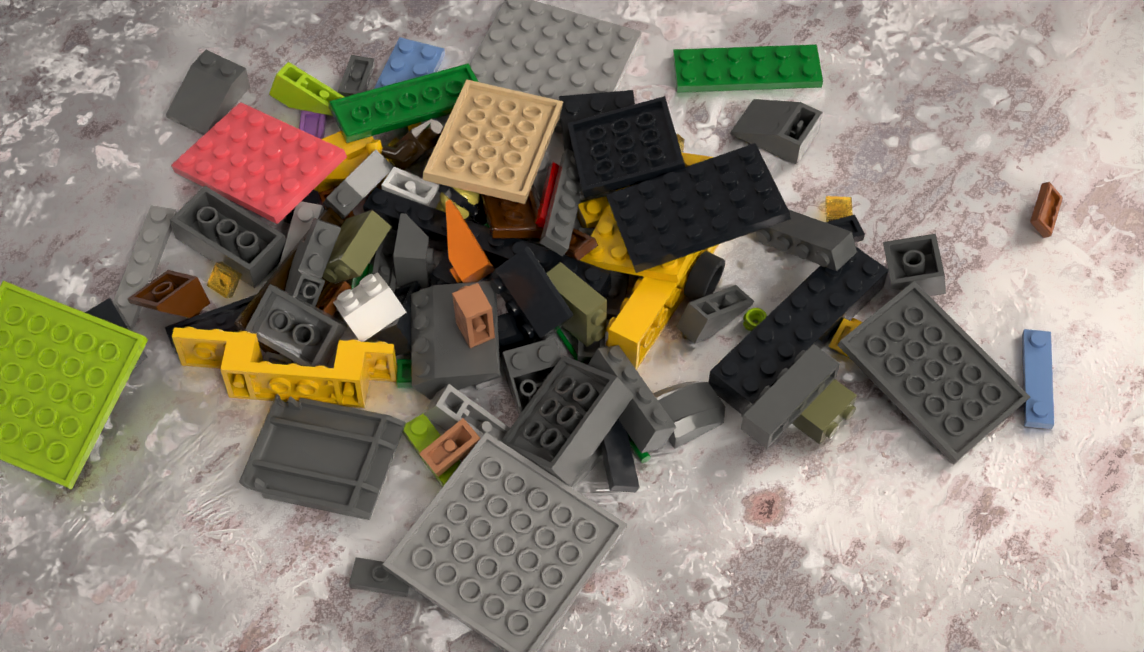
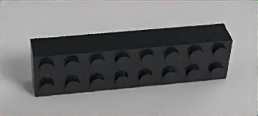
[708,247,889,414]

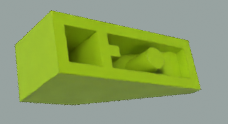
[269,62,344,116]

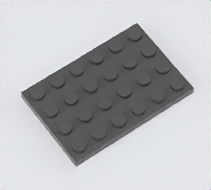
[838,281,1030,465]

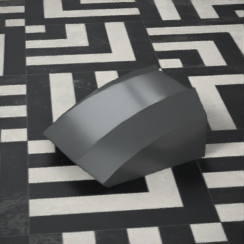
[653,381,726,449]

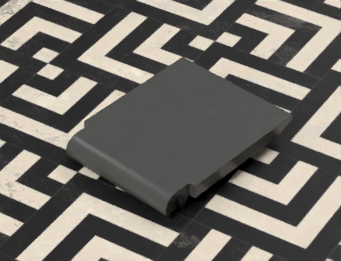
[239,394,406,520]

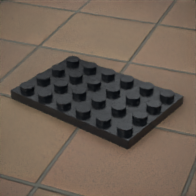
[606,143,791,273]

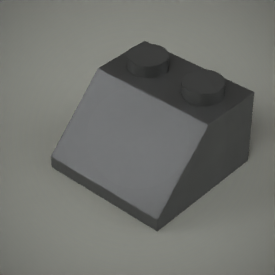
[393,213,436,289]
[883,233,946,296]

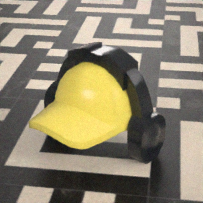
[435,184,486,223]

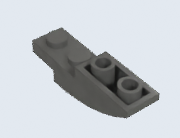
[285,218,341,306]

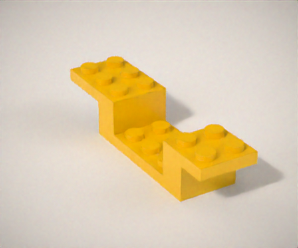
[172,327,397,408]

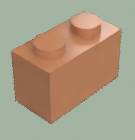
[452,283,495,348]

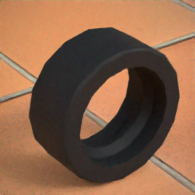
[684,251,725,300]

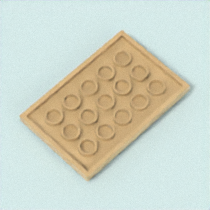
[423,80,563,204]

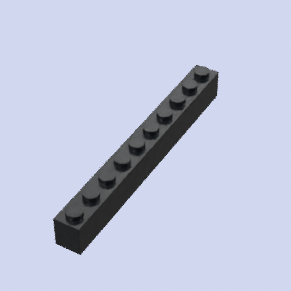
[363,187,611,299]

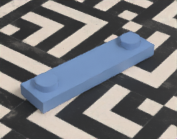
[1022,329,1054,429]

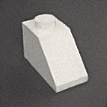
[381,167,439,206]

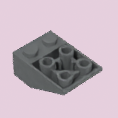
[730,99,823,165]
[499,337,561,416]

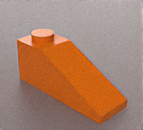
[445,199,495,283]

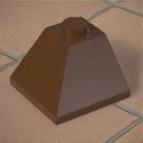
[128,270,210,318]

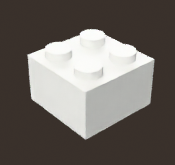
[333,272,407,342]

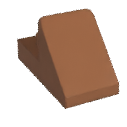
[419,418,481,477]

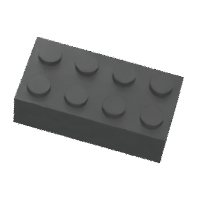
[170,186,286,288]

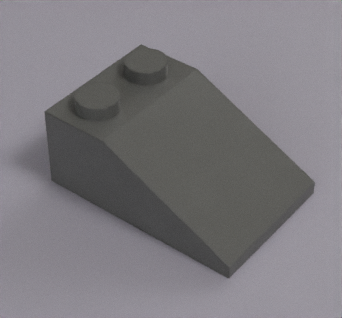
[166,50,250,135]
[245,284,348,367]

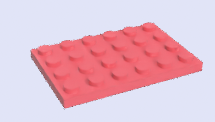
[171,102,347,224]

